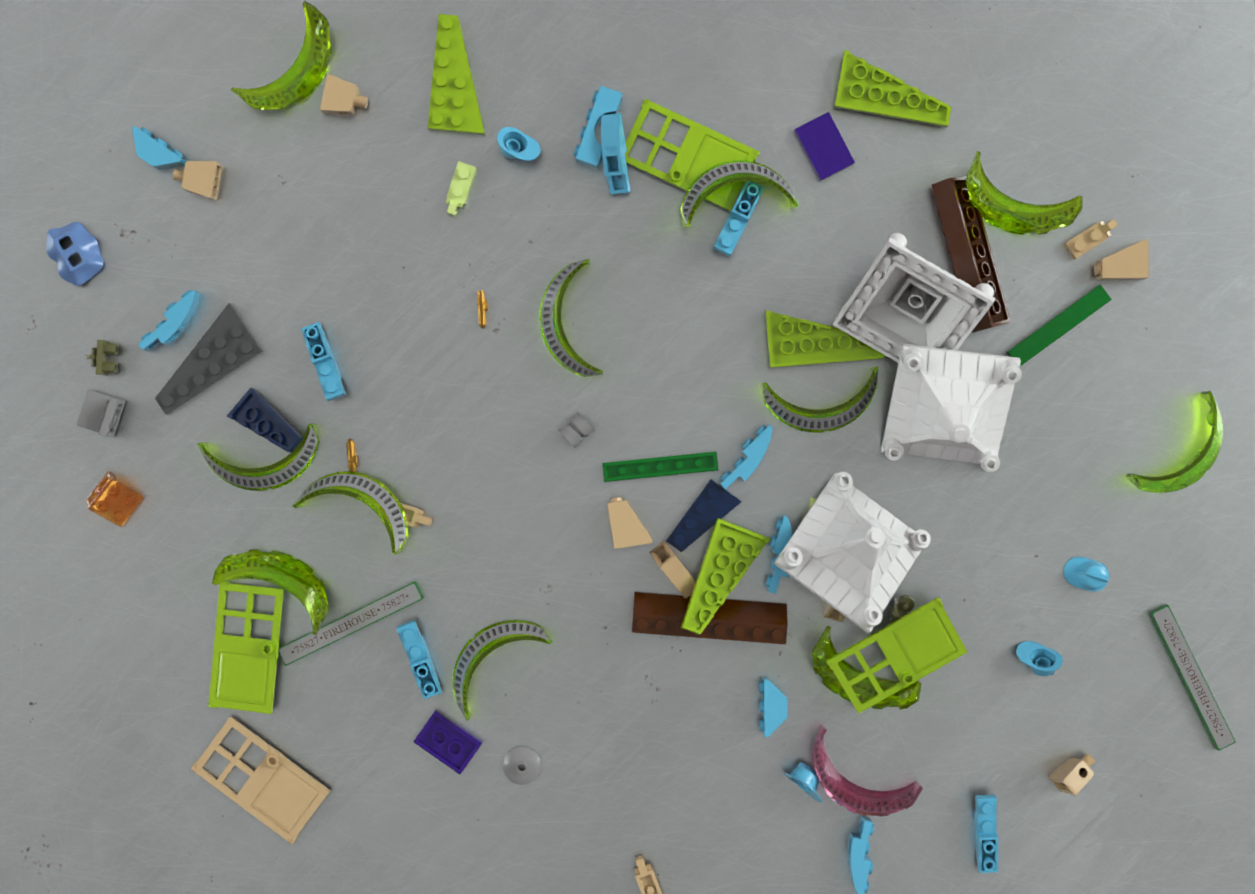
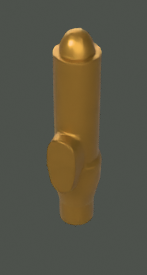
[477,290,488,328]
[346,439,358,475]

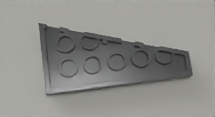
[155,303,262,415]

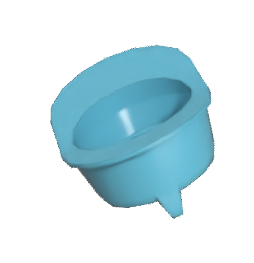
[497,127,541,161]
[1064,557,1109,592]
[1016,641,1063,676]
[784,762,823,803]

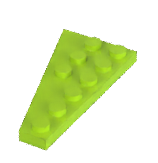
[428,14,485,135]
[834,50,952,127]
[765,310,885,368]
[681,518,771,635]

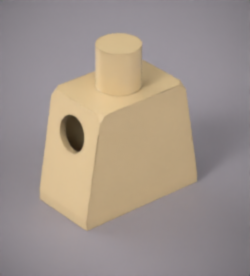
[320,74,368,116]
[173,161,222,201]
[1048,753,1095,796]

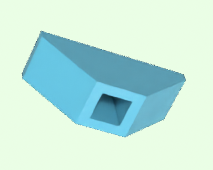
[132,126,186,170]
[759,676,787,737]

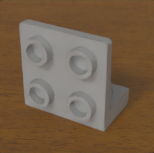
[77,389,126,437]

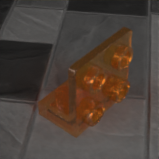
[85,471,143,527]

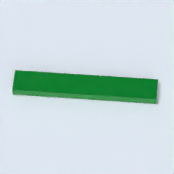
[1006,284,1112,366]
[602,451,718,482]

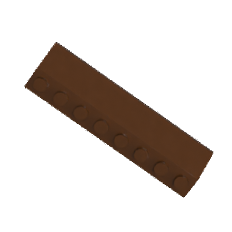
[932,176,1011,333]
[632,592,788,644]

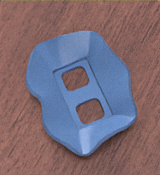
[46,222,103,286]

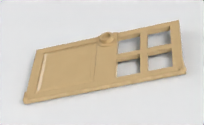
[191,716,331,845]

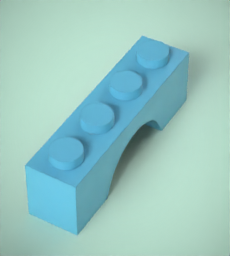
[574,86,623,169]

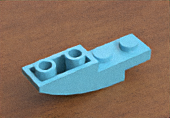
[601,113,631,194]
[713,179,765,257]
[138,290,201,351]
[301,322,346,402]
[719,425,773,489]
[765,515,792,594]
[396,620,442,699]
[974,794,998,873]
[848,815,874,894]

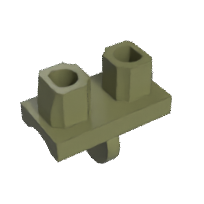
[85,340,119,376]
[888,595,914,624]

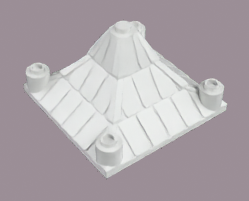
[833,233,995,362]
[881,344,1022,472]
[773,472,931,633]

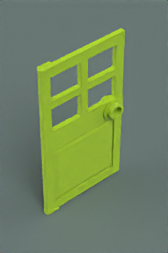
[625,98,760,212]
[208,580,284,714]
[826,597,968,714]

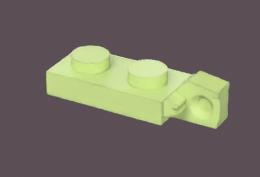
[446,161,477,216]

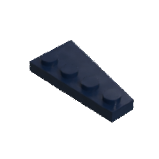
[227,388,303,453]
[666,479,742,552]

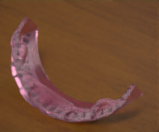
[813,724,923,817]

